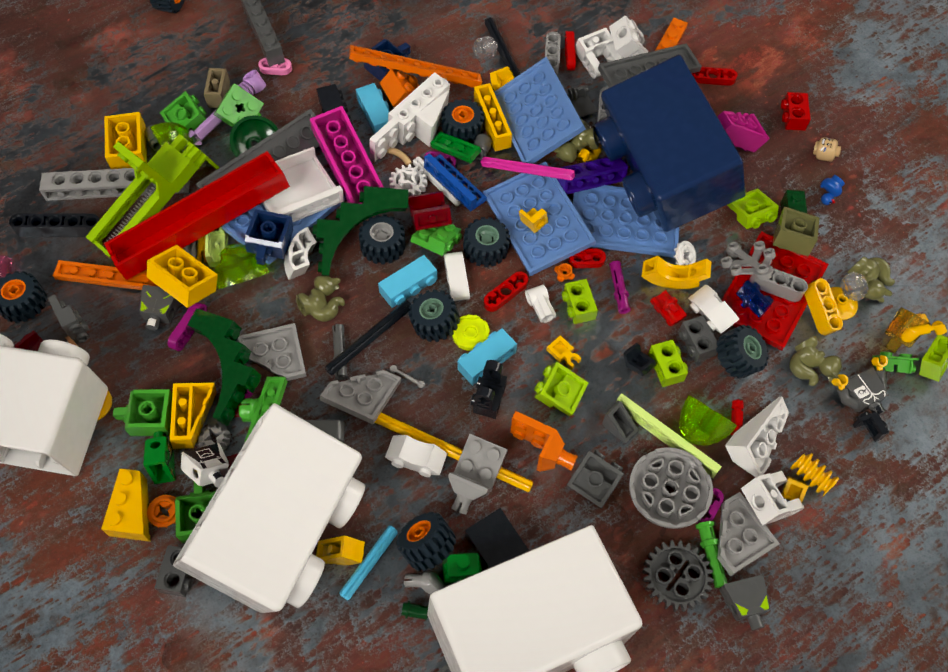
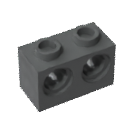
[679,315,718,363]
[154,545,193,597]

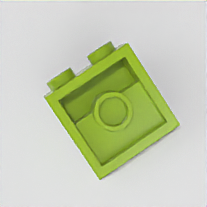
[727,188,779,229]
[534,362,589,417]

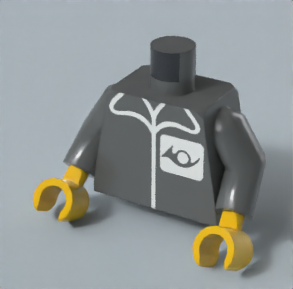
[832,355,888,416]

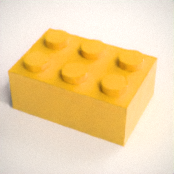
[104,112,147,169]
[147,245,218,308]

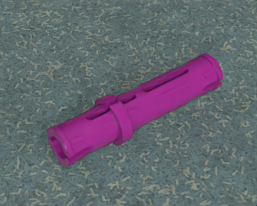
[609,261,631,314]

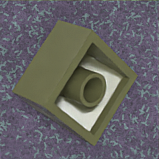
[773,207,820,256]

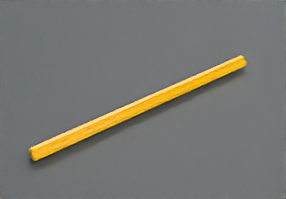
[374,413,533,492]

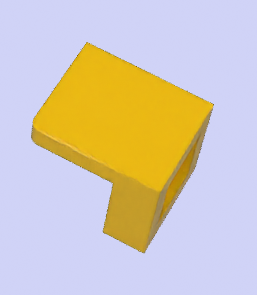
[490,66,515,91]
[519,208,548,233]

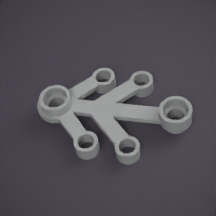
[721,241,776,281]

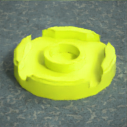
[452,315,490,351]

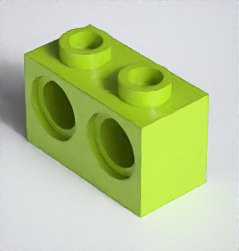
[562,279,598,324]
[919,335,948,382]
[648,340,688,387]

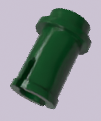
[401,601,428,620]

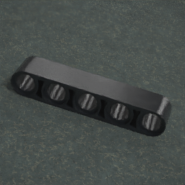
[9,213,100,237]

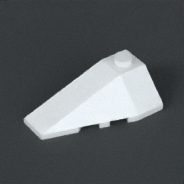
[725,397,789,477]

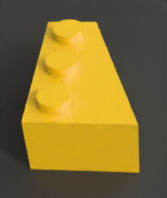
[170,383,217,449]
[101,469,151,542]

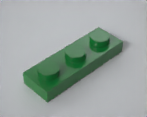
[430,132,481,163]

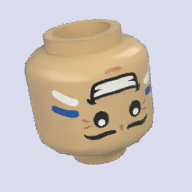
[813,137,841,162]

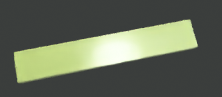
[616,394,722,478]

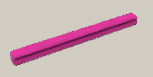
[480,156,575,181]

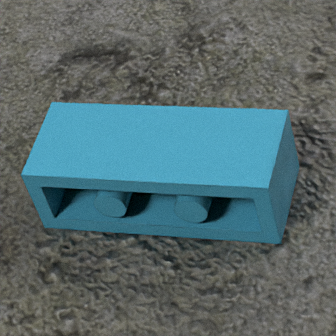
[355,83,389,134]
[378,255,437,308]
[457,328,517,386]

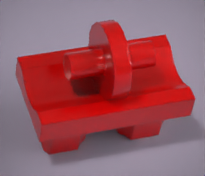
[650,290,687,326]

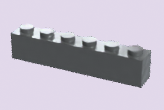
[240,0,285,67]

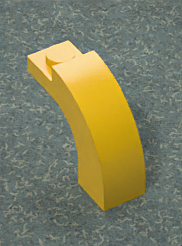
[641,256,711,289]

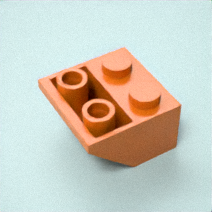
[380,70,419,107]

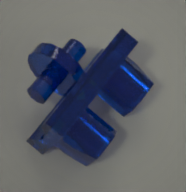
[736,280,773,318]

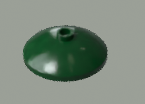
[229,115,279,157]

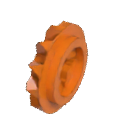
[147,495,176,528]

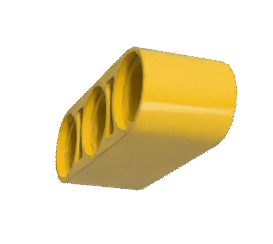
[804,278,843,336]

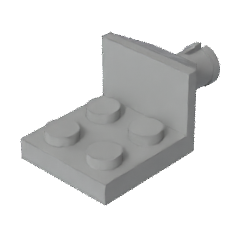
[448,434,508,515]

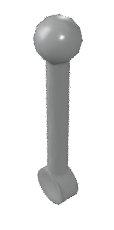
[390,365,425,388]

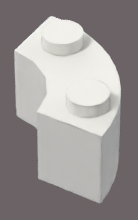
[284,227,317,280]
[688,284,739,333]
[385,435,447,477]

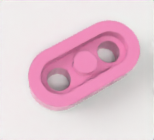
[258,58,292,75]

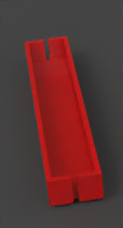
[104,151,290,280]

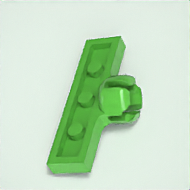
[239,377,288,442]

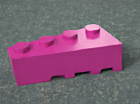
[717,111,770,152]

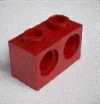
[781,92,811,131]

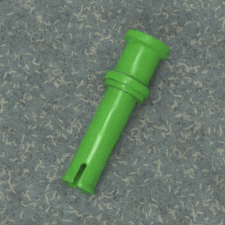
[695,521,727,588]

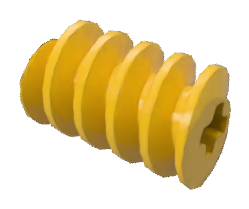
[790,453,839,497]

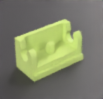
[205,227,229,267]

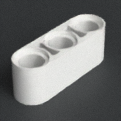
[444,251,470,301]

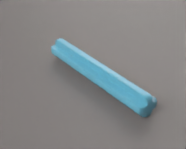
[339,525,398,600]

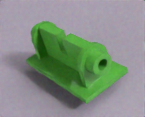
[873,352,919,374]

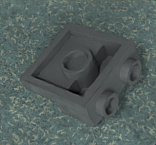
[48,295,90,344]
[567,450,625,508]

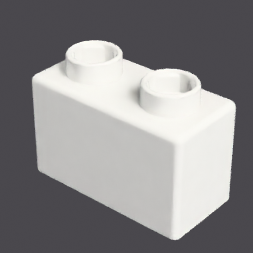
[0,334,108,476]
[173,403,365,613]
[427,525,642,672]

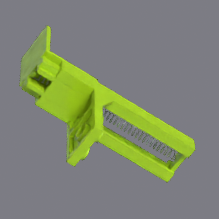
[86,134,220,258]

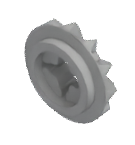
[198,423,231,451]

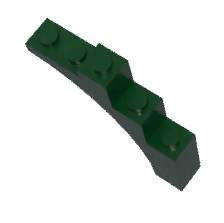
[312,186,408,276]
[187,308,262,426]

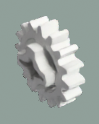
[389,164,427,197]

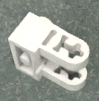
[609,16,648,58]
[575,28,623,79]
[741,471,804,526]

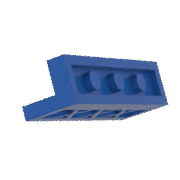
[424,153,487,212]

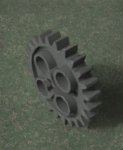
[642,540,714,612]

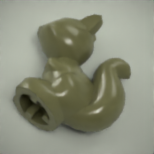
[553,119,599,163]
[847,256,895,303]
[296,276,345,322]
[789,336,842,386]

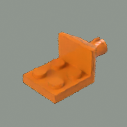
[510,411,578,472]

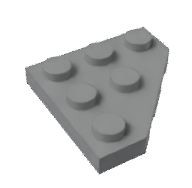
[238,323,307,381]
[320,370,401,424]
[717,492,780,576]

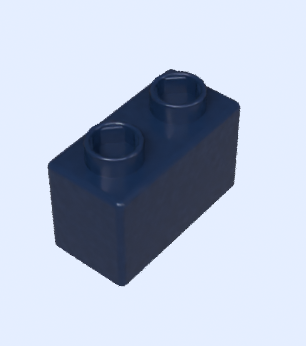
[594,54,746,232]

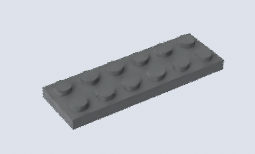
[598,44,702,88]

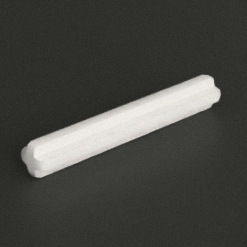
[413,157,462,206]

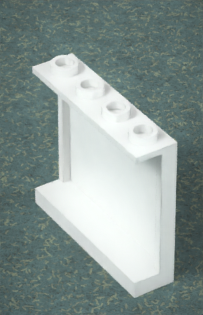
[262,147,344,222]

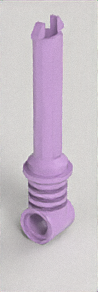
[188,70,266,145]

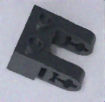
[471,360,507,419]

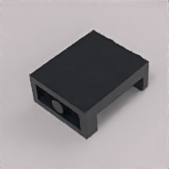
[465,508,529,569]

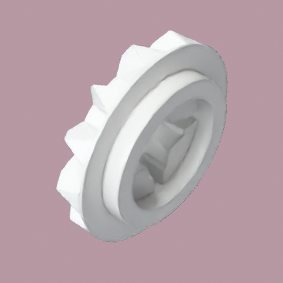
[673,241,696,265]

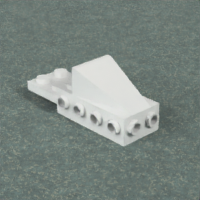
[369,72,450,162]

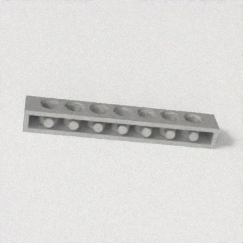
[39,168,190,201]

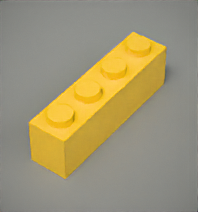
[474,83,512,152]

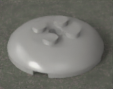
[629,447,713,529]

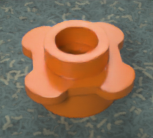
[554,263,575,282]

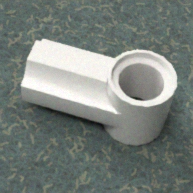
[525,284,556,323]

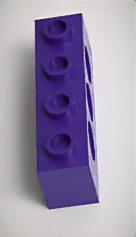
[556,157,628,194]

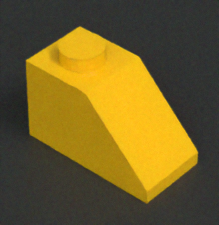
[316,535,365,565]

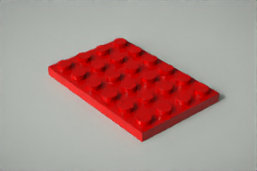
[722,231,829,351]

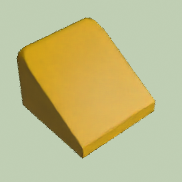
[781,476,809,503]

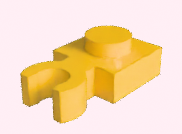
[546,335,581,370]

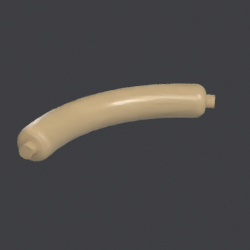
[386,147,412,166]

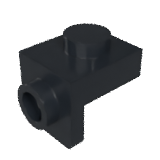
[623,343,657,377]
[853,411,889,442]

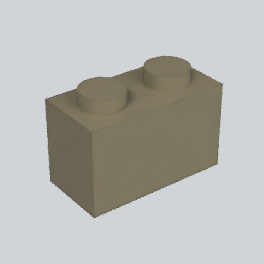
[204,68,230,108]

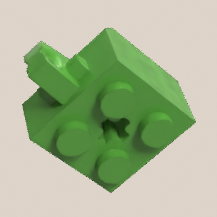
[213,83,264,127]
[113,389,172,436]
[175,482,216,543]

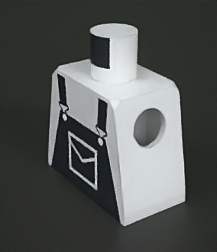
[181,443,229,487]

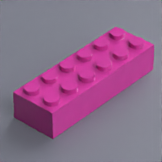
[310,106,384,204]

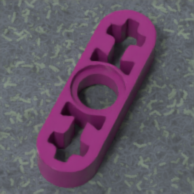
[168,302,207,351]

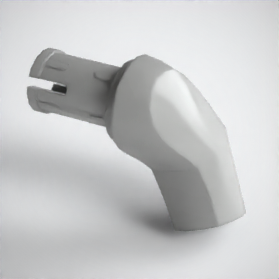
[404,571,447,595]

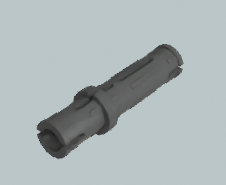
[332,324,348,380]

